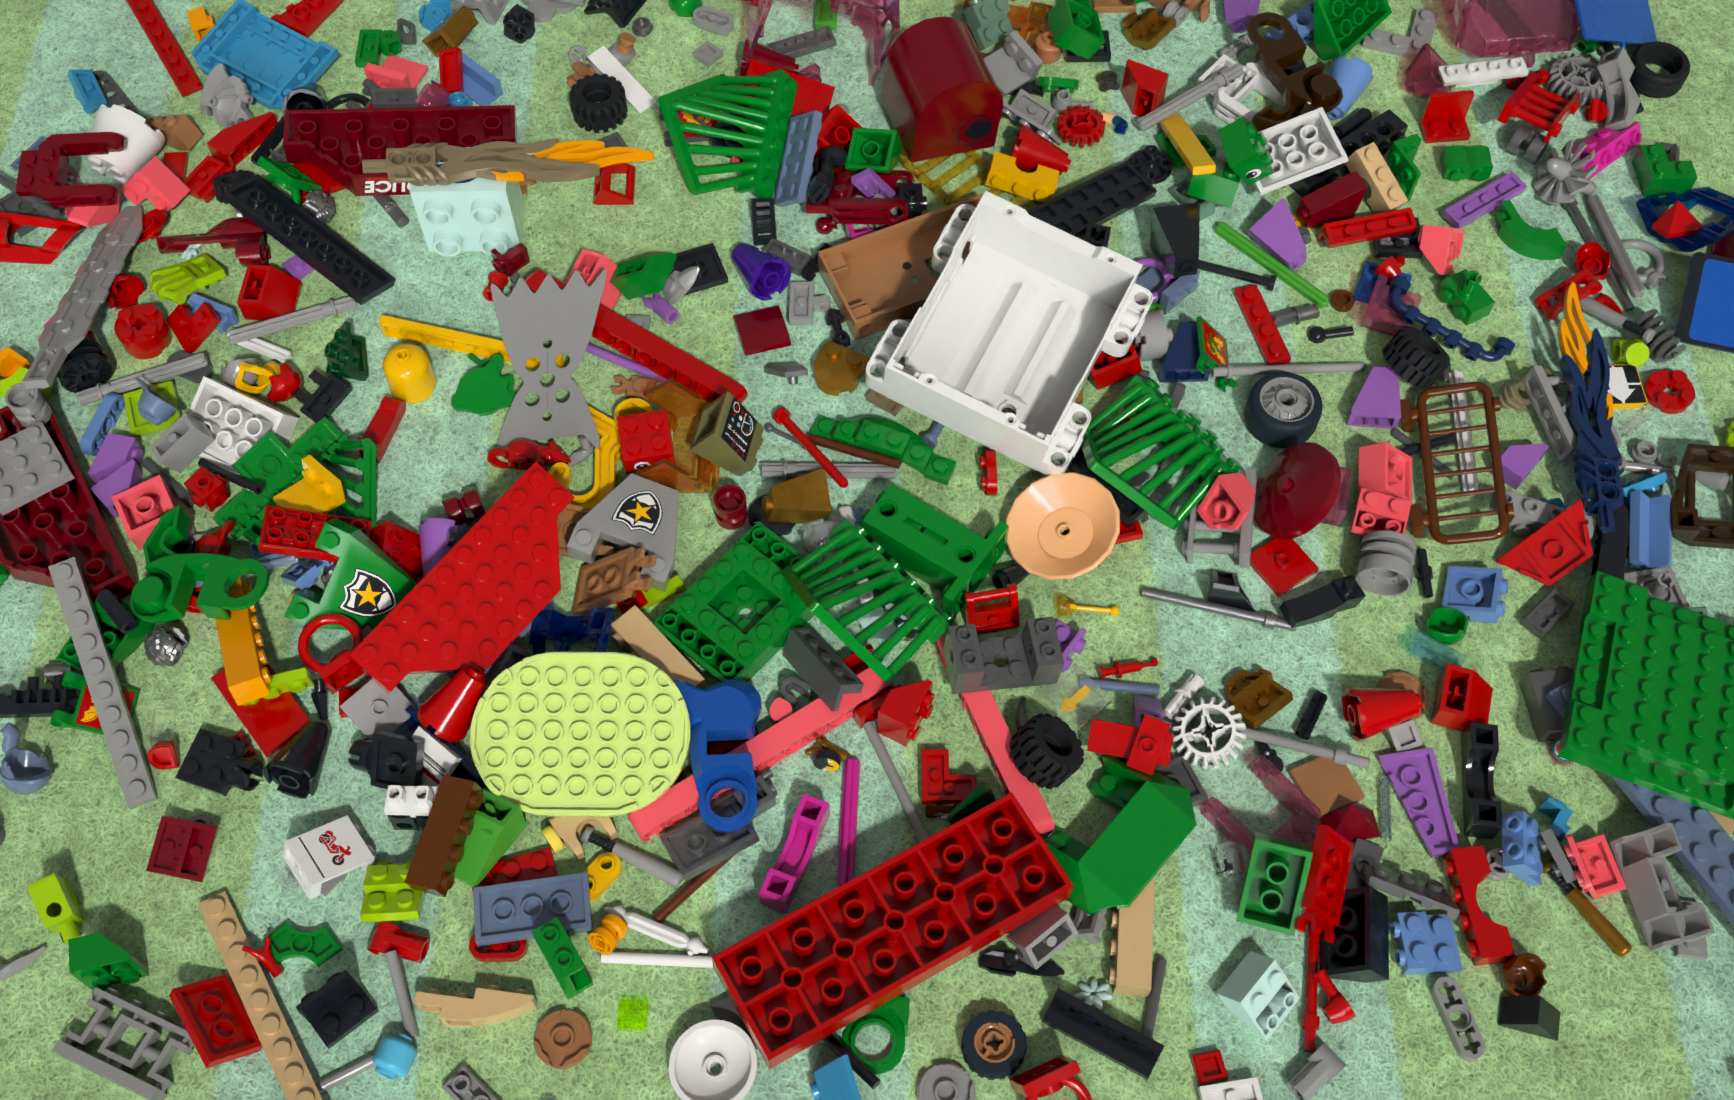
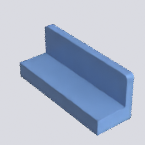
[462,53,503,106]
[1629,490,1672,570]

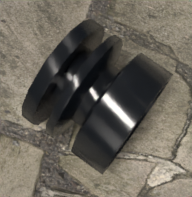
[57,330,113,393]

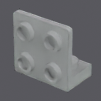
[450,0,509,25]
[984,30,1043,96]

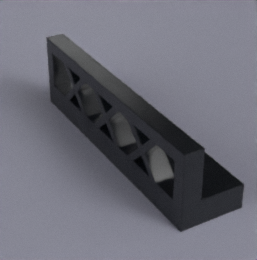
[1068,445,1149,529]
[1042,988,1164,1080]

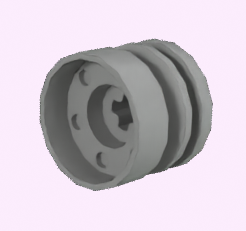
[1355,531,1417,596]

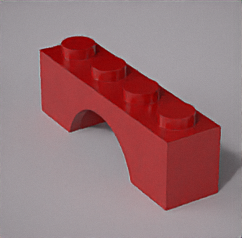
[1442,845,1515,966]

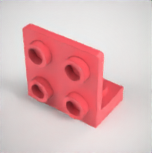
[364,56,428,88]

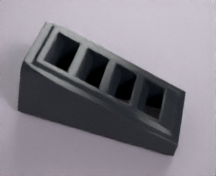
[751,198,777,246]

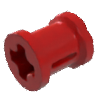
[483,271,509,302]

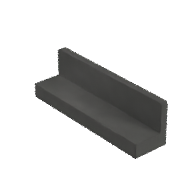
[783,627,864,712]

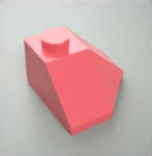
[64,194,120,227]
[1418,225,1465,275]
[1197,472,1256,530]

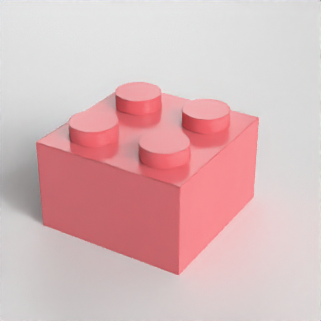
[111,475,178,550]

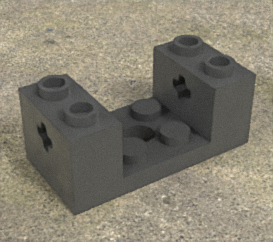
[943,617,1064,694]

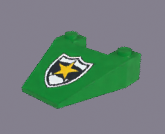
[284,518,418,632]

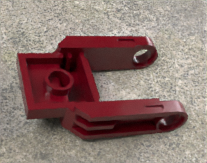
[15,132,126,208]
[806,170,915,225]

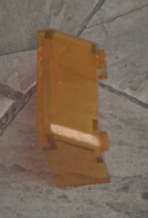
[636,378,720,494]

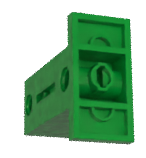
[861,484,1009,620]

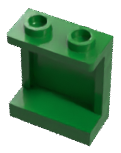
[531,918,593,1000]

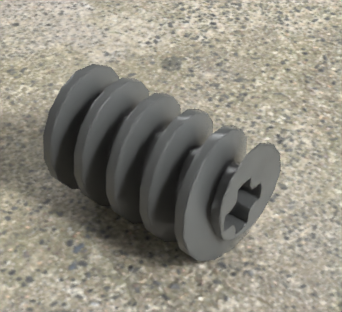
[1635,309,1686,363]

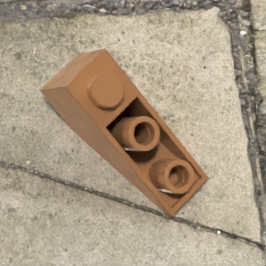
[144,114,203,151]

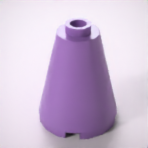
[419,518,469,578]

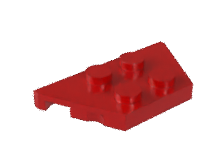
[1496,499,1593,587]

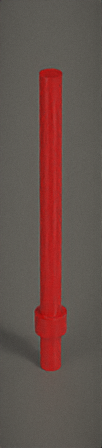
[1301,922,1320,1053]

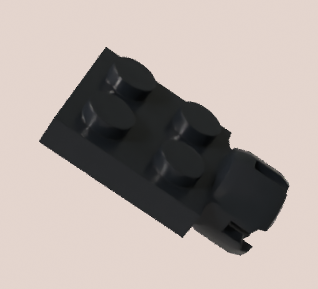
[175,728,264,796]
[348,730,425,789]

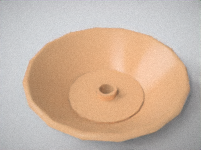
[1006,472,1120,580]

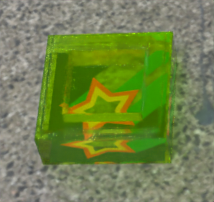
[617,999,649,1032]

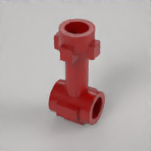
[1505,69,1549,90]

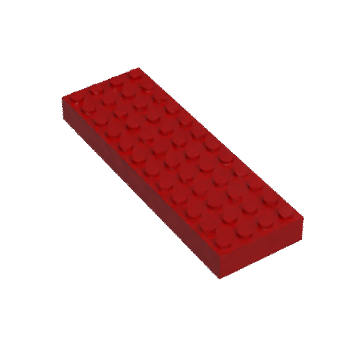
[712,792,1074,1069]

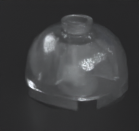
[797,516,846,561]

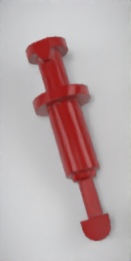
[1098,658,1158,679]

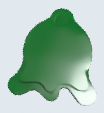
[451,354,517,416]

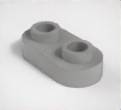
[693,7,734,35]

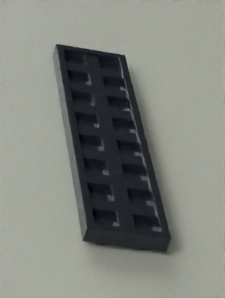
[1027,161,1157,237]

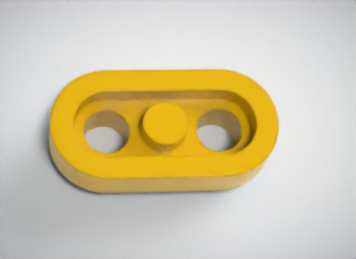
[583,852,622,903]

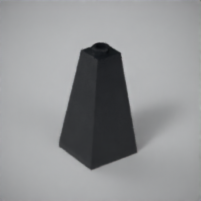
[1150,202,1200,277]

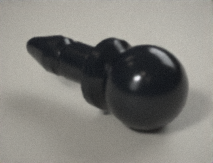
[1255,741,1284,776]

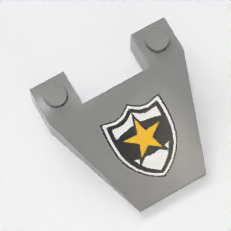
[567,473,679,592]

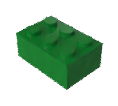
[1236,832,1313,936]

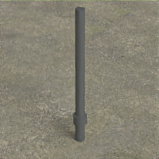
[0,174,60,218]

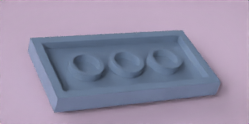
[473,872,593,946]

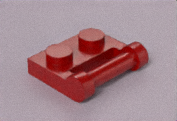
[963,583,1020,634]

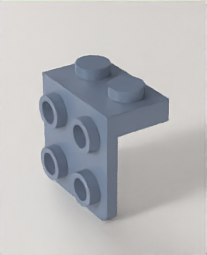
[1136,267,1200,315]

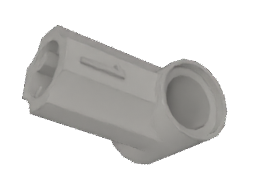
[1286,1043,1346,1100]

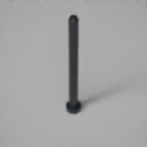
[1198,260,1277,292]

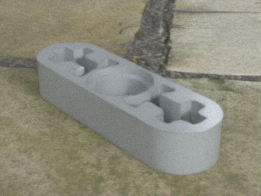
[1431,977,1485,1062]

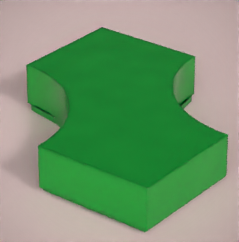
[262,922,343,967]

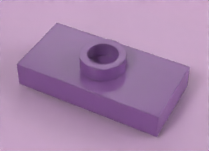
[851,168,896,198]

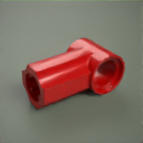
[367,921,430,964]

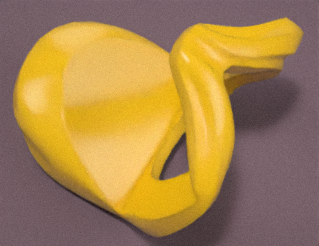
[235,361,280,394]

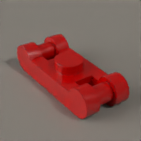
[1534,269,1603,321]

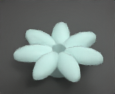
[181,235,201,261]
[1074,978,1113,1009]

